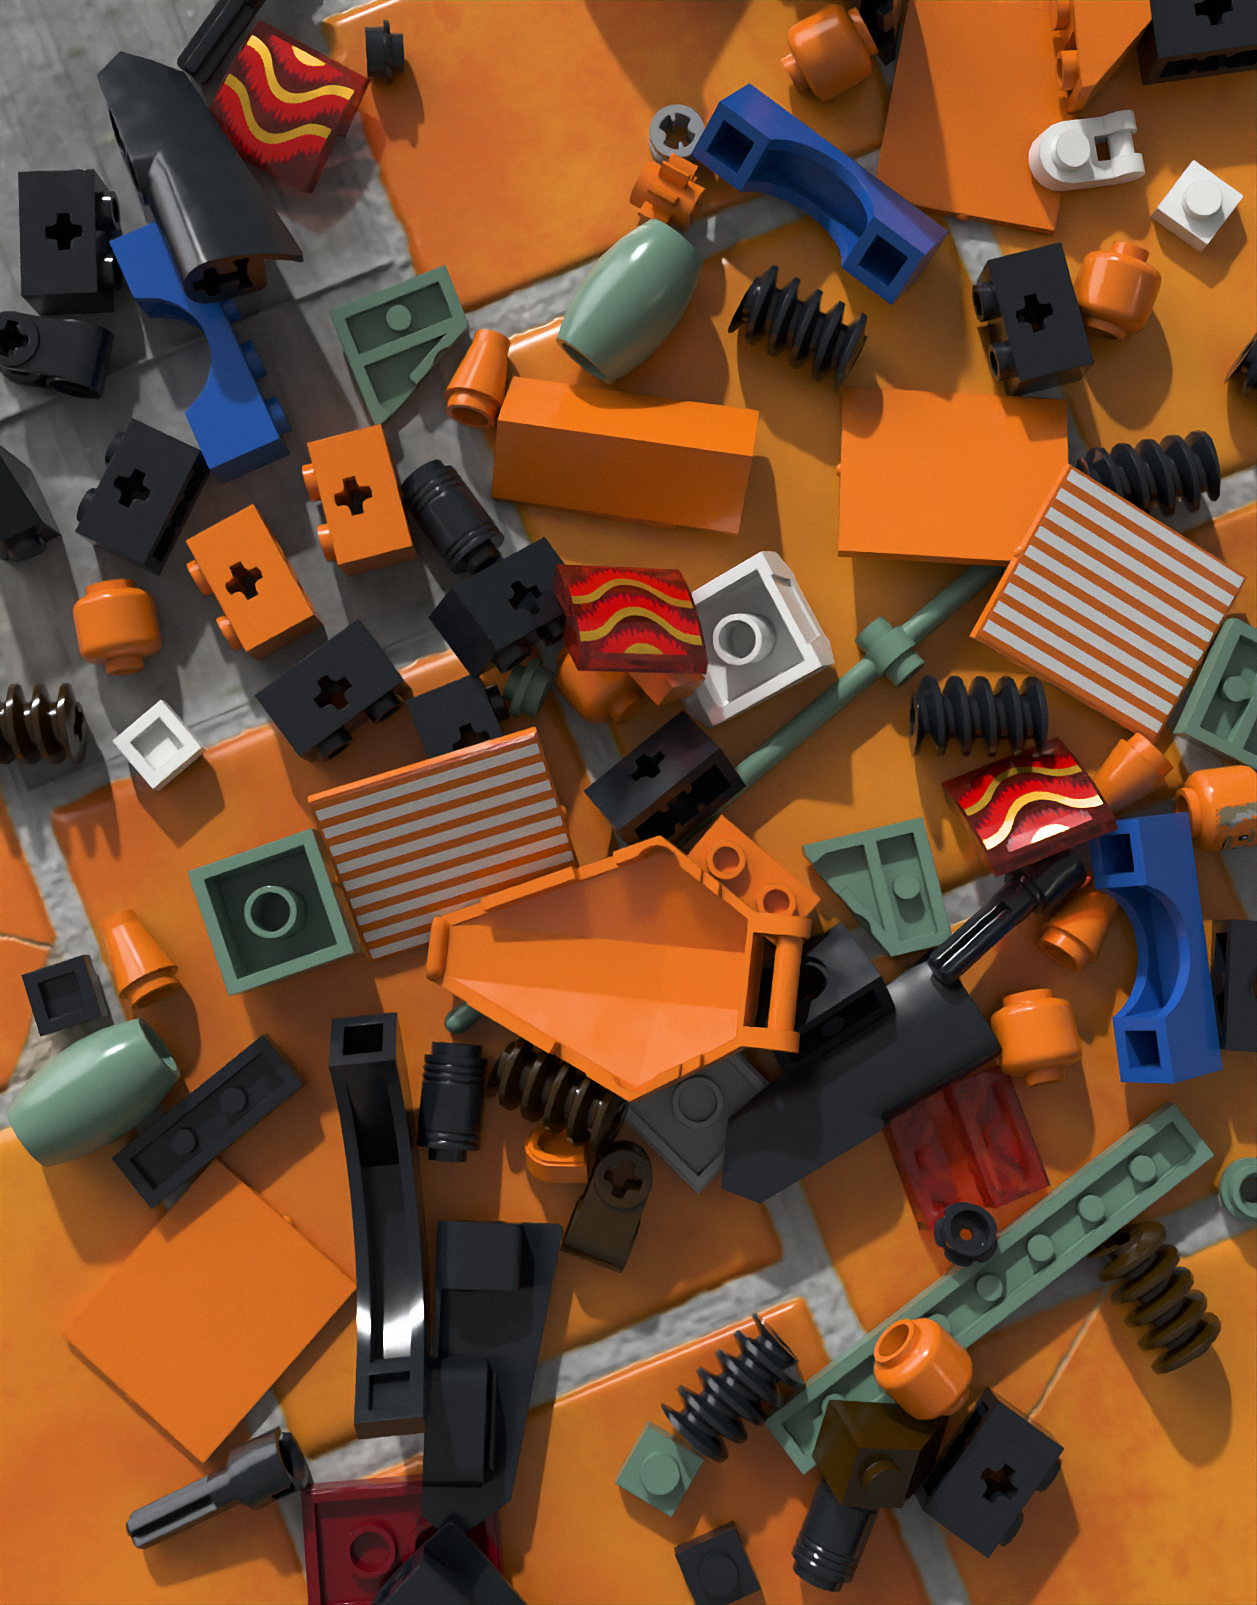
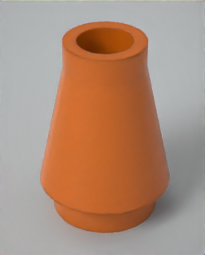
[444,329,511,429]
[1085,732,1174,823]
[1038,876,1120,972]
[99,909,180,1009]

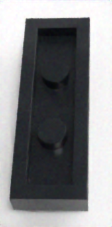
[111,1033,307,1209]

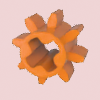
[629,153,707,233]

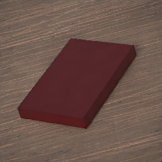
[301,1474,505,1605]

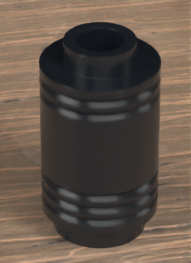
[400,459,505,576]
[416,1042,488,1162]
[791,1475,880,1592]

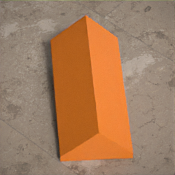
[491,376,759,536]

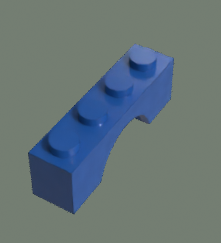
[691,83,949,305]
[109,221,293,484]
[1087,812,1223,1084]

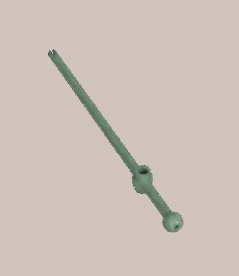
[444,565,1007,1034]

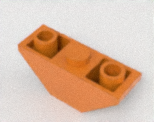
[1049,0,1152,114]

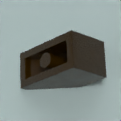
[812,1400,950,1508]

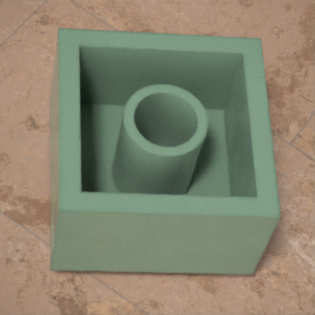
[187,828,365,996]

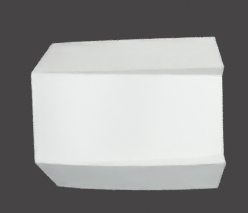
[669,551,835,729]

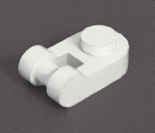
[1029,110,1146,191]

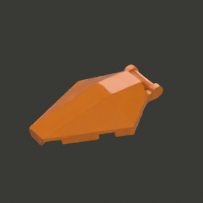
[426,835,812,1103]

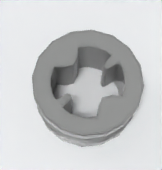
[649,104,704,165]

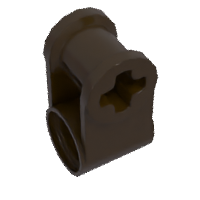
[560,1140,653,1273]

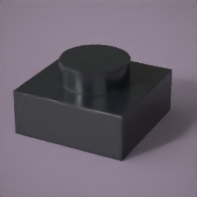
[21,955,108,1036]
[674,1521,761,1605]

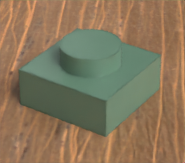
[615,1420,704,1517]

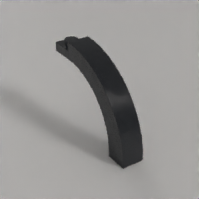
[329,1012,432,1440]

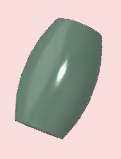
[556,219,705,384]
[6,1018,181,1167]

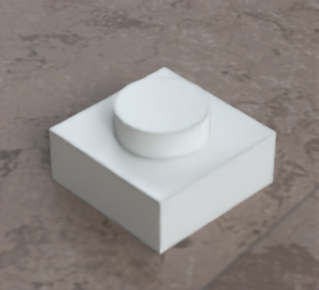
[1151,160,1243,253]
[112,700,207,791]

